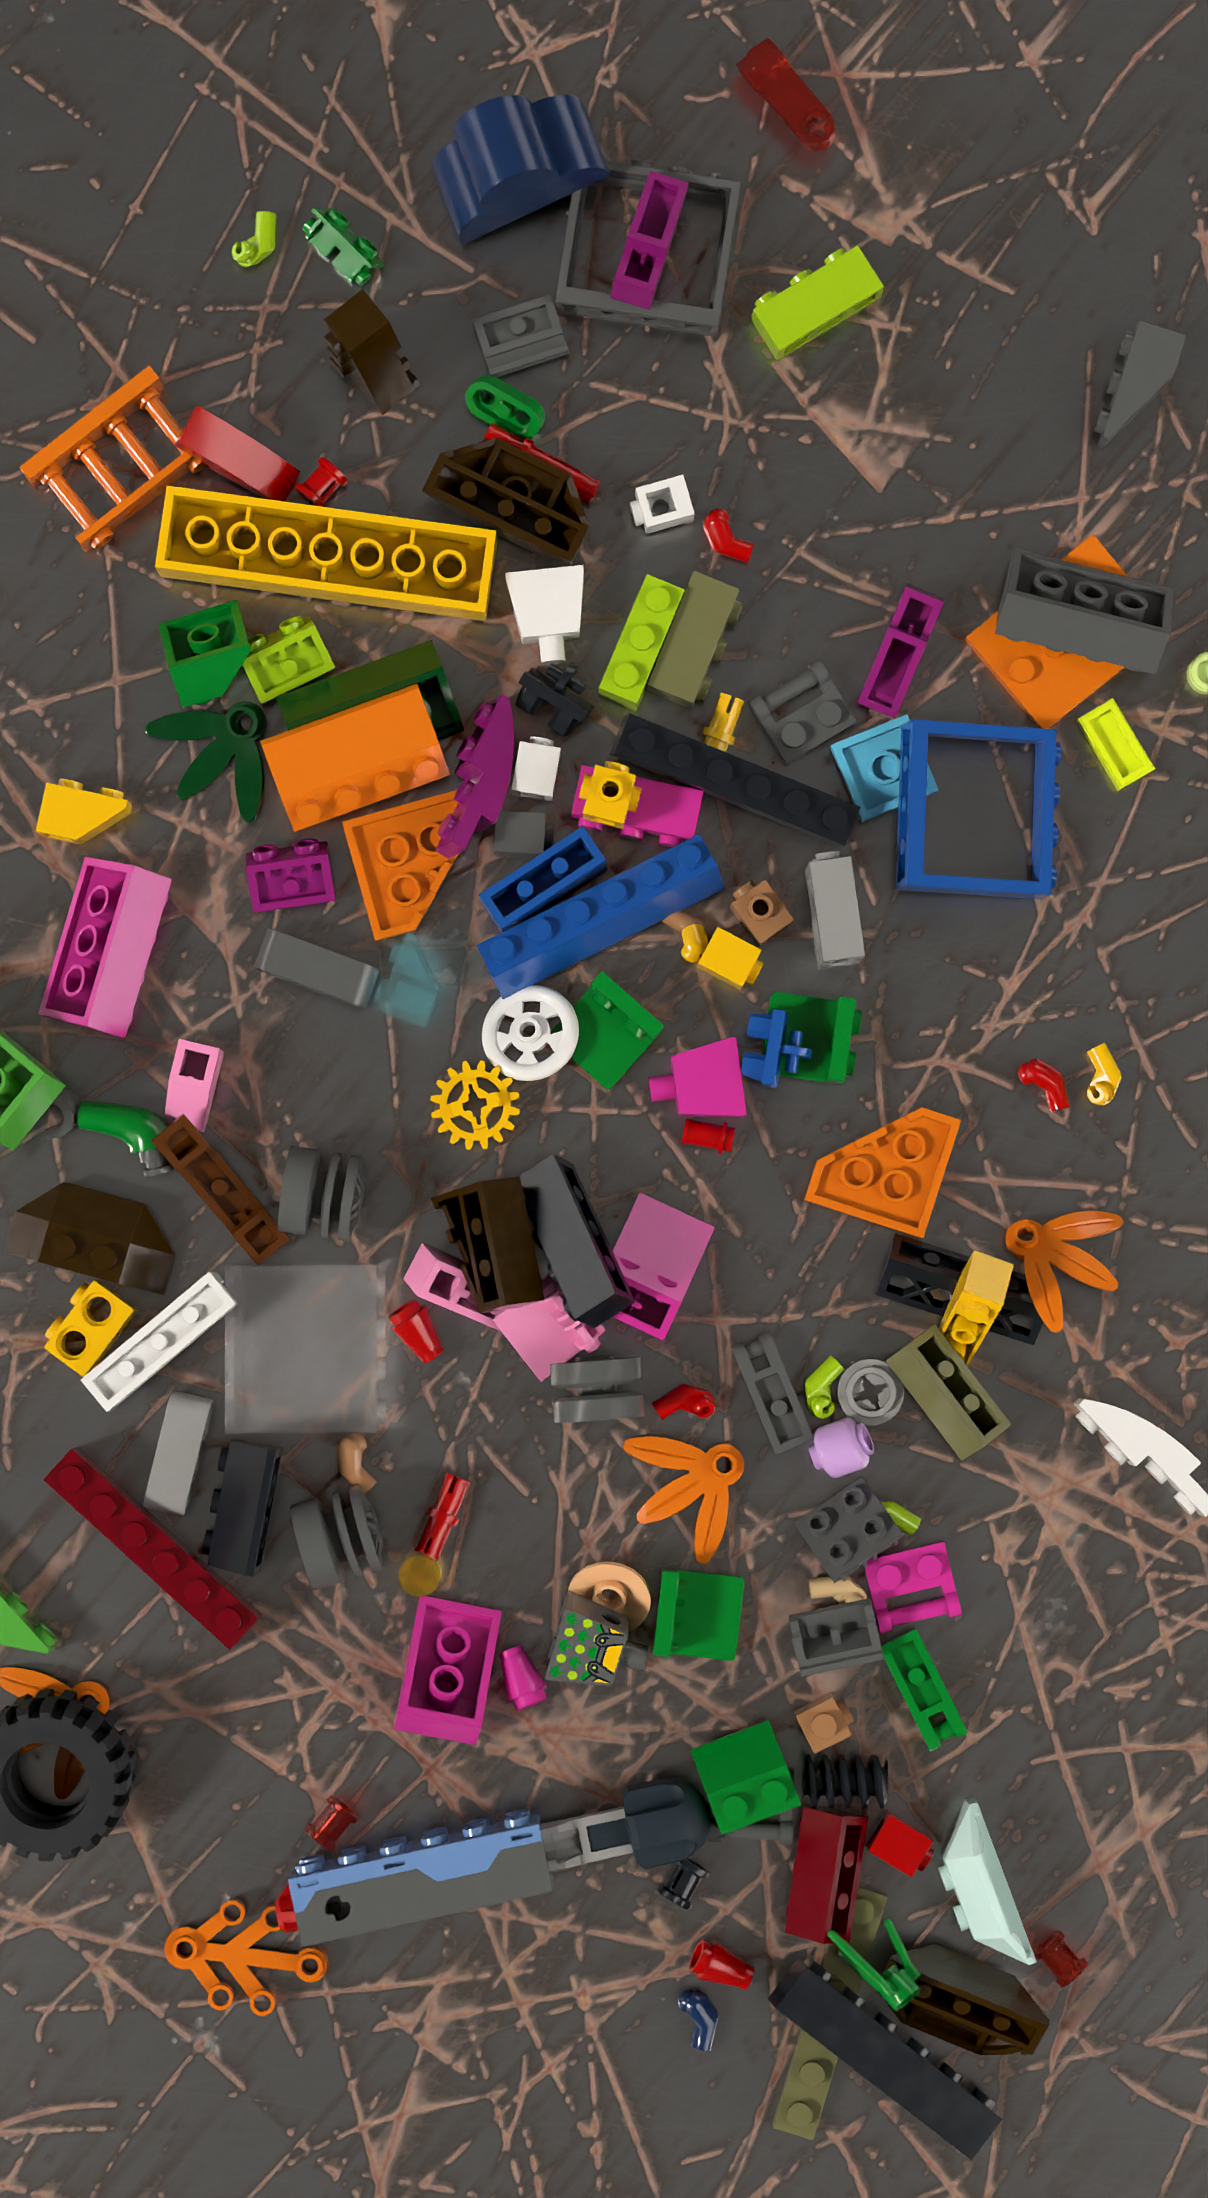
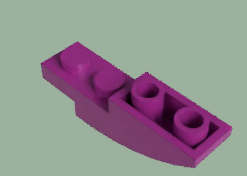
[435,694,514,859]

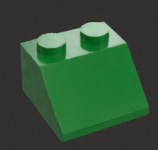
[690,1719,801,1835]

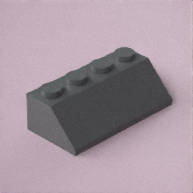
[995,548,1175,674]

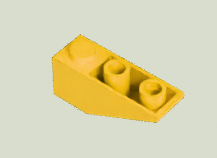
[938,1250,1014,1367]

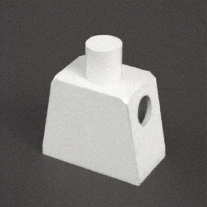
[505,565,584,665]

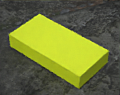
[1076,698,1155,791]

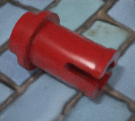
[682,1118,736,1155]

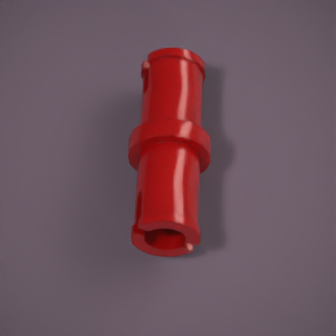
[414,1473,471,1560]

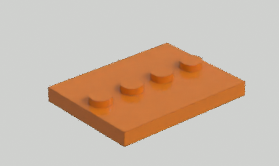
[964,534,1171,729]

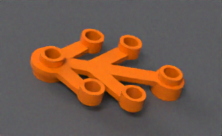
[164,1898,328,2016]

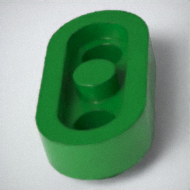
[465,375,545,440]

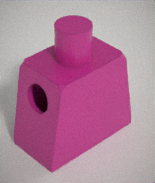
[648,1037,747,1118]

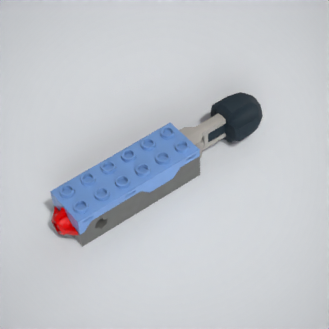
[275,1778,711,1947]

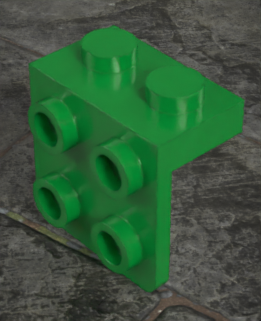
[762,992,862,1085]

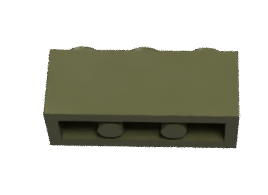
[646,571,743,710]
[886,1324,1012,1461]

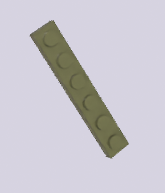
[772,1886,887,2141]

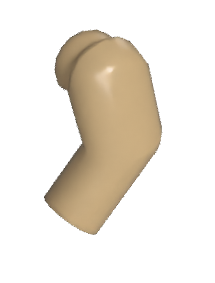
[809,1576,868,1604]

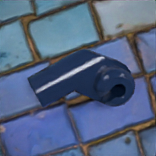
[678,1989,718,2051]

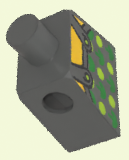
[545,1591,648,1686]

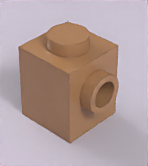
[730,880,794,948]
[793,1692,854,1754]

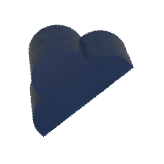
[432,95,611,244]

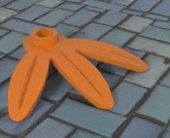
[1005,1211,1123,1333]
[623,1436,744,1564]
[0,1667,110,1800]

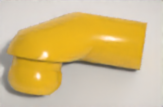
[1087,1042,1122,1105]

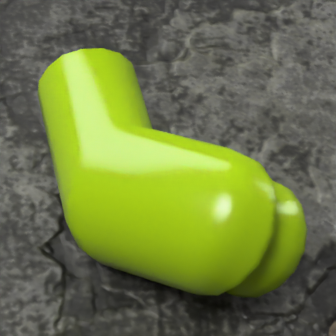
[232,211,277,267]

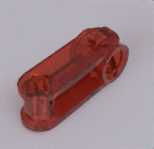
[736,37,836,152]

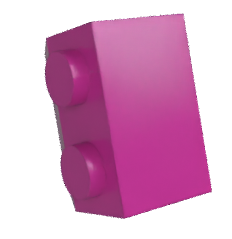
[393,1595,502,1745]

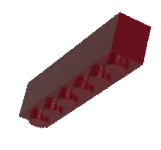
[43,1447,262,1650]

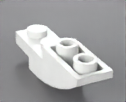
[1073,1398,1208,1517]

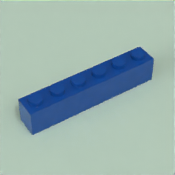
[476,834,725,999]

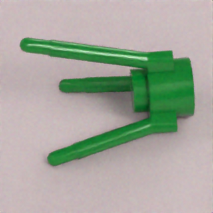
[828,1918,921,2011]

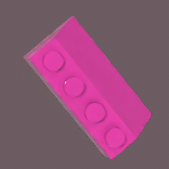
[38,856,172,1039]

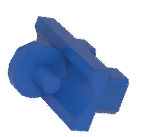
[741,1009,812,1089]

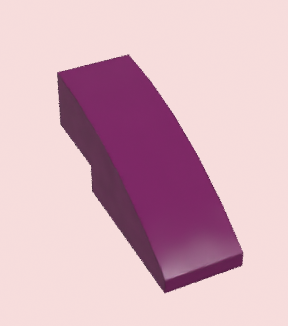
[610,171,689,310]
[857,583,945,718]

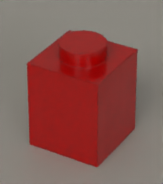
[865,1809,934,1878]

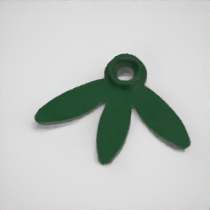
[144,701,266,823]

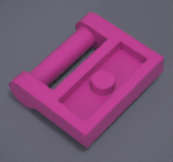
[863,1541,962,1634]

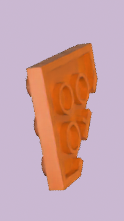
[342,789,460,942]
[804,1107,961,1239]

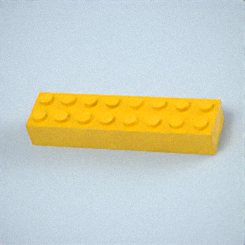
[155,486,497,621]

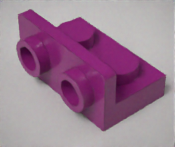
[245,838,335,913]

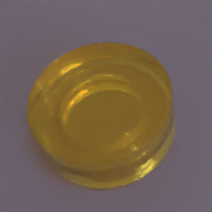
[399,1554,441,1597]

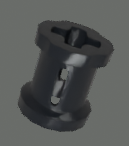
[657,1858,710,1910]

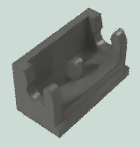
[789,1598,884,1677]

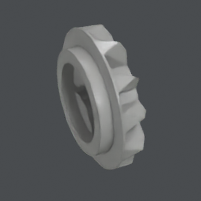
[837,1359,904,1426]

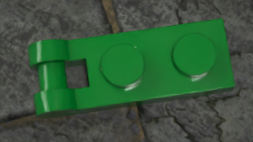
[881,1628,968,1752]

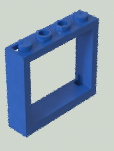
[895,719,1061,899]

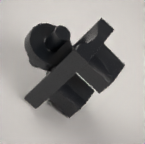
[515,662,594,736]

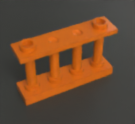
[19,366,207,552]

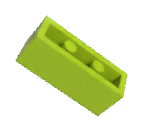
[751,245,884,361]
[598,574,685,711]

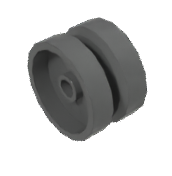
[550,1355,645,1423]

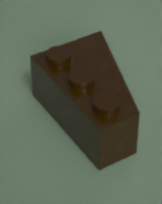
[431,1176,545,1313]

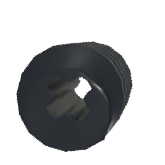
[802,1753,888,1809]

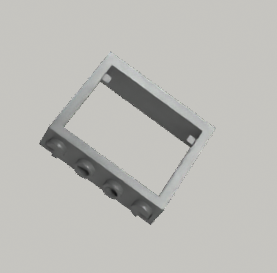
[555,156,741,337]

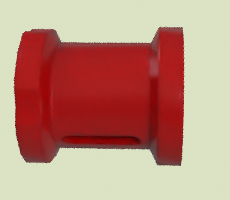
[294,457,348,507]

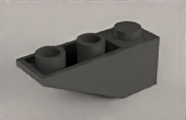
[1094,320,1187,448]

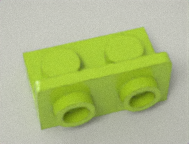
[242,615,335,704]

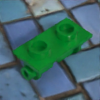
[302,207,385,286]

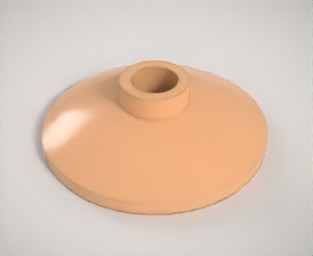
[568,1562,651,1632]

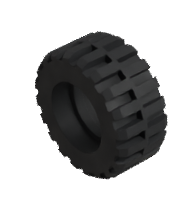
[0,1689,137,1862]

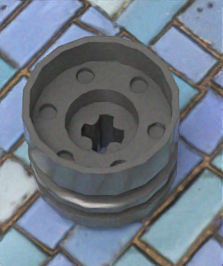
[278,1146,365,1242]
[290,1485,384,1590]

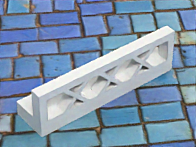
[81,1272,238,1412]

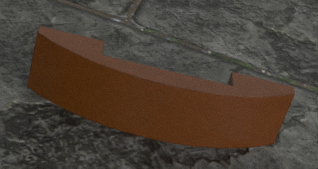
[151,1113,290,1266]

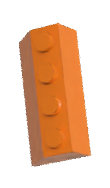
[260,684,450,832]

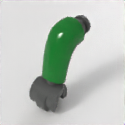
[44,1087,174,1177]

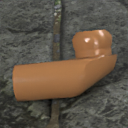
[337,1432,377,1495]

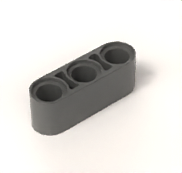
[253,928,380,1009]

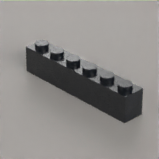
[609,713,861,847]
[768,1958,1002,2160]

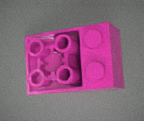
[613,1193,715,1341]

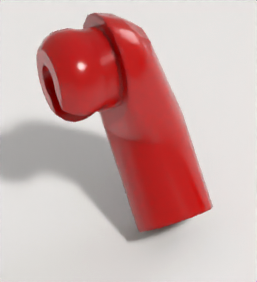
[1018,1059,1070,1112]
[652,1384,716,1420]

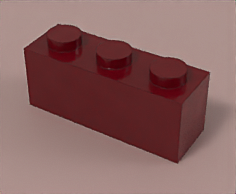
[785,1807,869,1944]

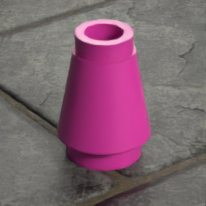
[499,1645,547,1711]

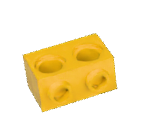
[44,1280,139,1377]

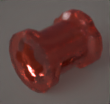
[304,1795,359,1852]
[1033,1930,1089,1987]

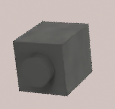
[494,810,554,859]

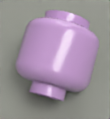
[809,1417,874,1478]

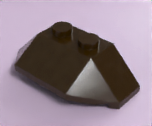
[422,438,590,564]
[4,1182,176,1295]
[876,1944,1050,2055]

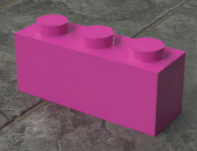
[571,765,704,848]

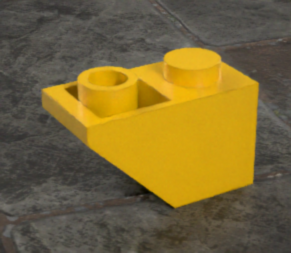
[36,779,132,845]

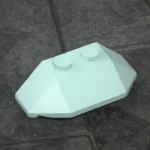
[938,1797,1037,1965]

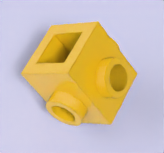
[579,761,642,829]

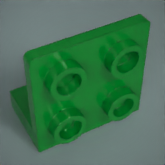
[551,971,664,1090]
[652,1568,744,1661]

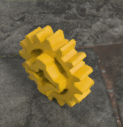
[430,1060,520,1151]

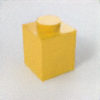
[697,927,764,990]

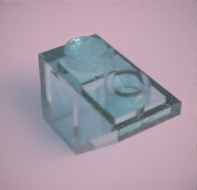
[374,932,441,1030]

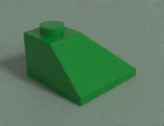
[158,600,251,708]

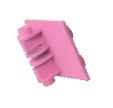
[492,1274,606,1382]

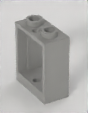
[804,851,865,969]

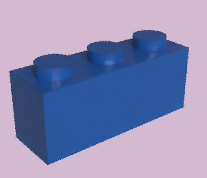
[479,826,608,933]

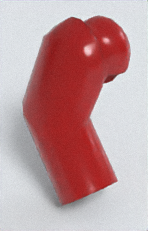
[703,508,754,563]

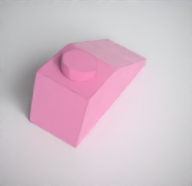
[403,1243,503,1331]

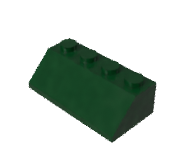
[276,640,465,740]

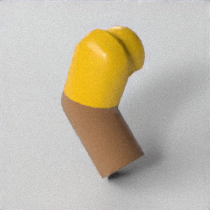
[662,910,709,963]

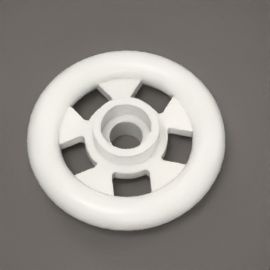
[482,985,579,1081]

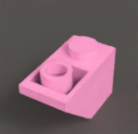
[164,1039,224,1132]

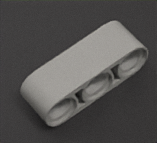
[143,1390,214,1518]

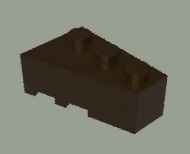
[323,289,421,415]

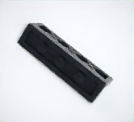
[875,1233,1044,1345]

